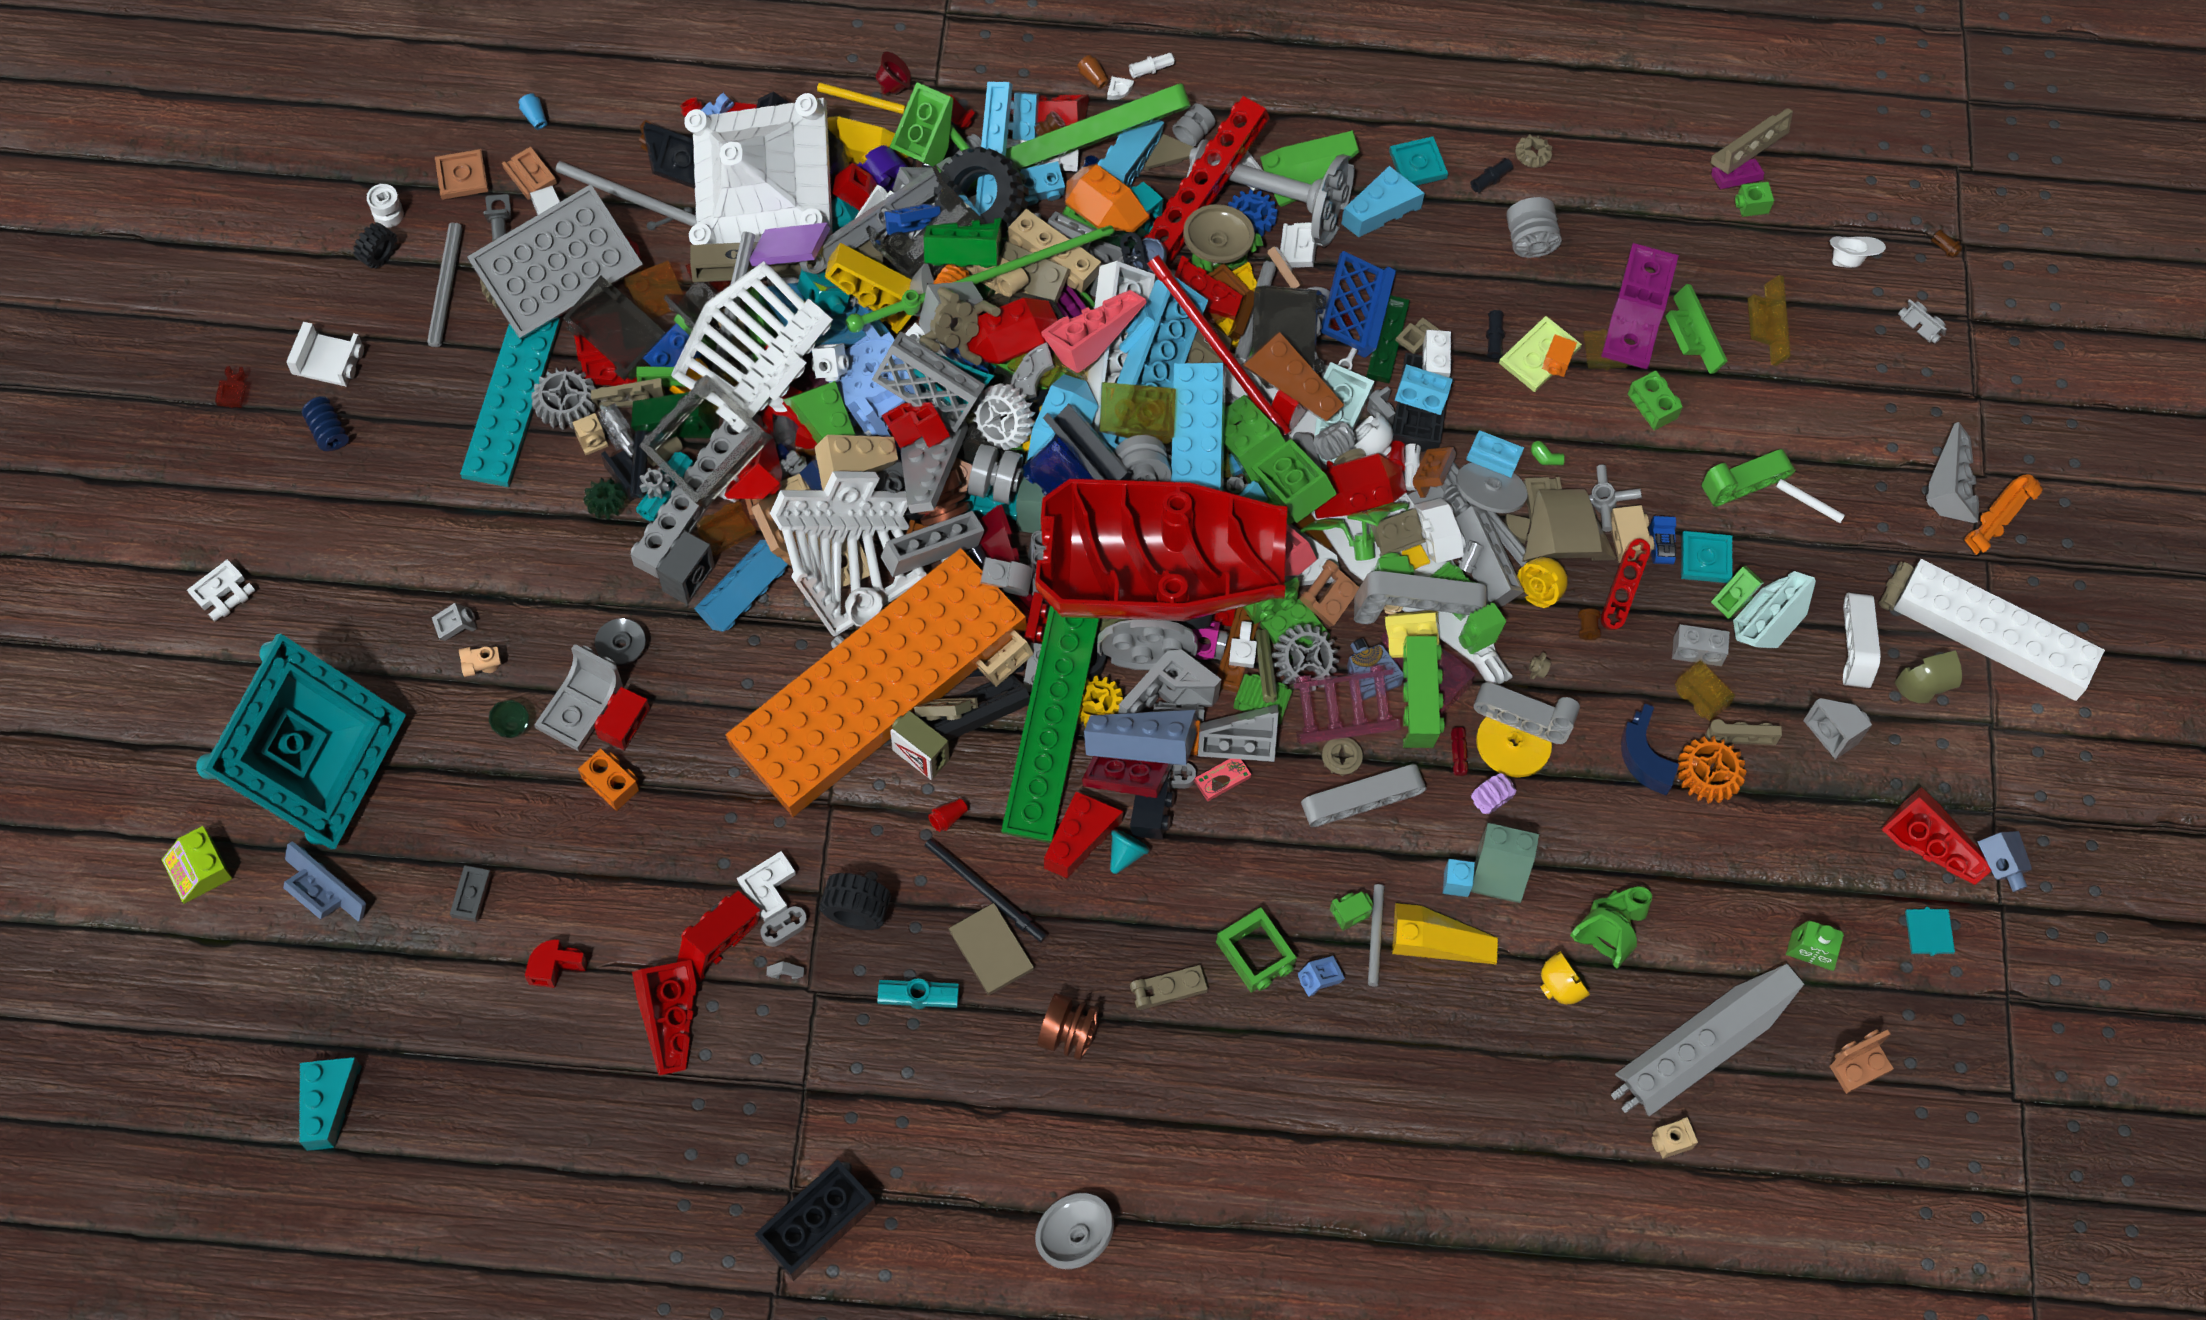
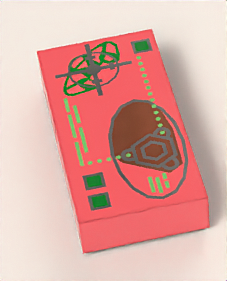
[1194,759,1251,802]

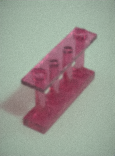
[1289,664,1401,744]

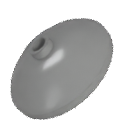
[1035,1193,1114,1269]

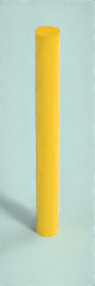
[817,82,906,114]

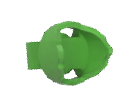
[1571,886,1652,969]

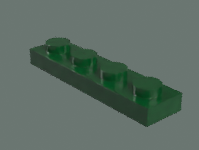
[1366,295,1409,384]

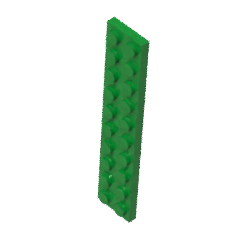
[1001,605,1100,843]

